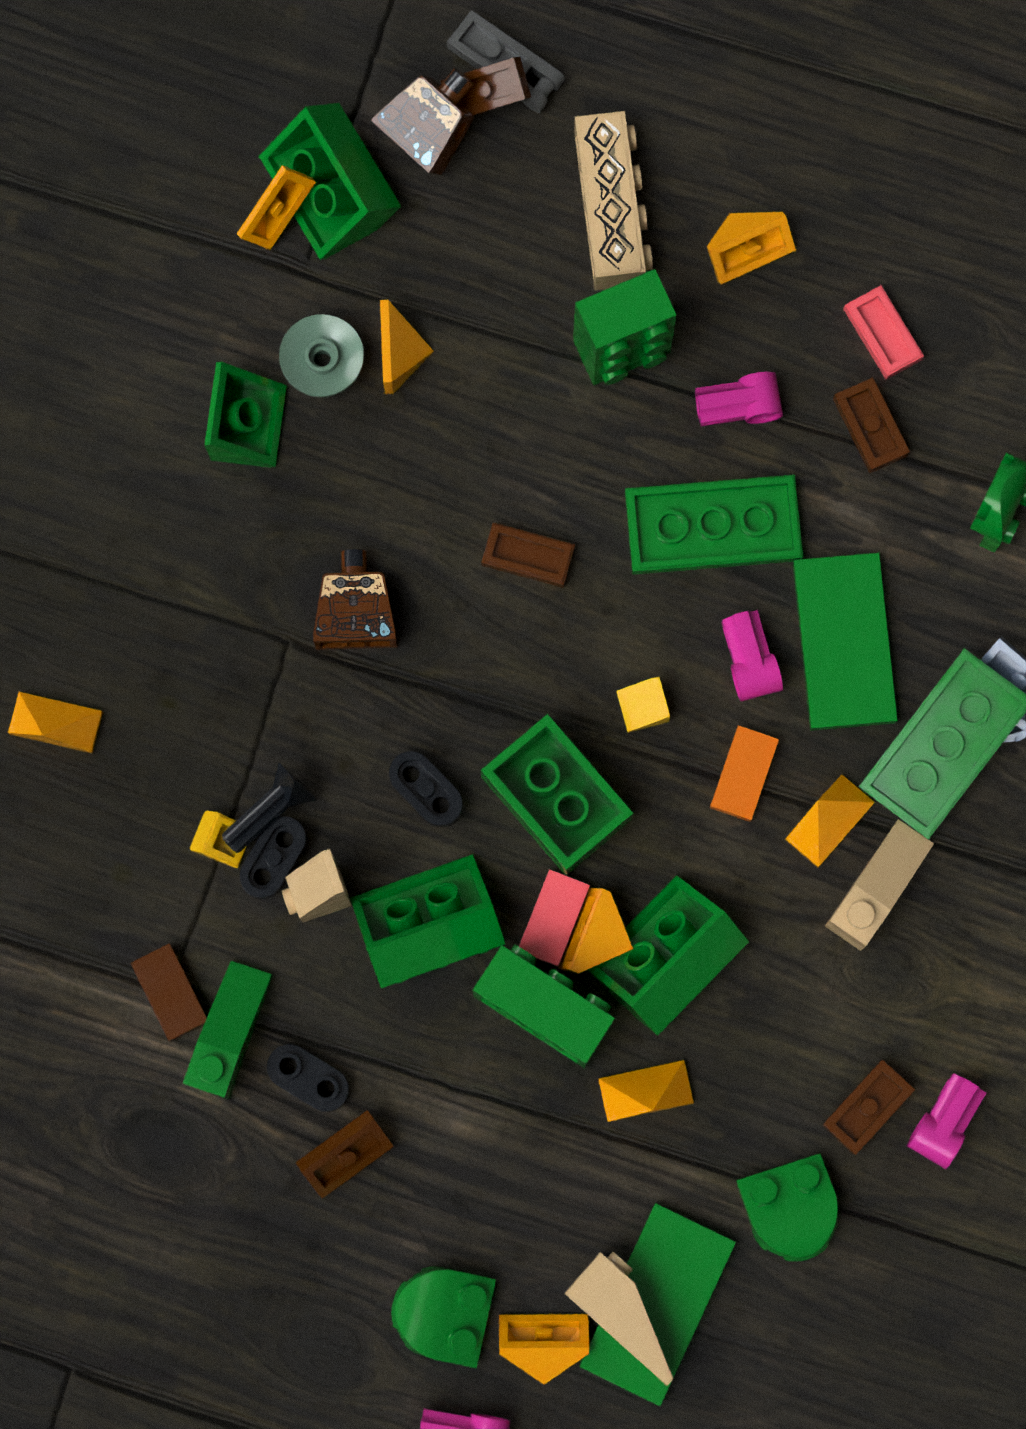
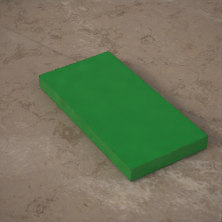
[625,475,803,575]
[793,553,897,731]
[859,648,1026,839]
[579,1203,736,1406]

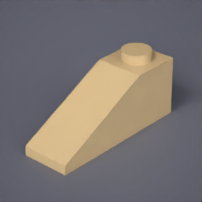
[825,819,934,951]
[282,849,352,923]
[564,1252,673,1386]

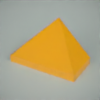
[237,165,316,250]
[707,212,796,285]
[380,300,434,394]
[8,692,103,753]
[785,774,875,868]
[558,888,633,973]
[598,1060,694,1122]
[499,1314,589,1385]

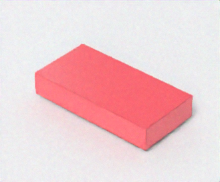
[843,285,924,380]
[519,869,590,967]

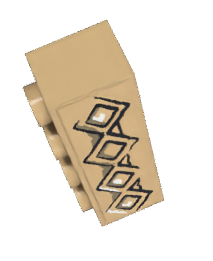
[574,111,653,290]

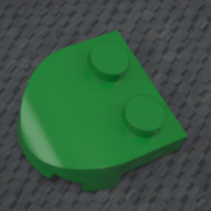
[970,452,1026,553]
[736,1154,839,1261]
[391,1266,496,1368]

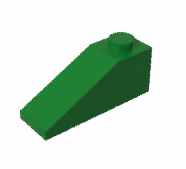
[182,961,273,1100]

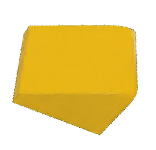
[616,676,670,733]
[190,811,246,869]

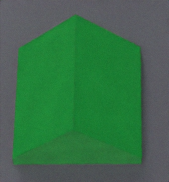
[205,361,287,467]

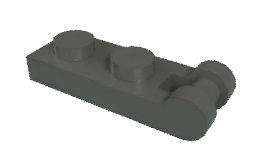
[447,10,565,113]

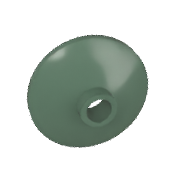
[279,314,364,397]

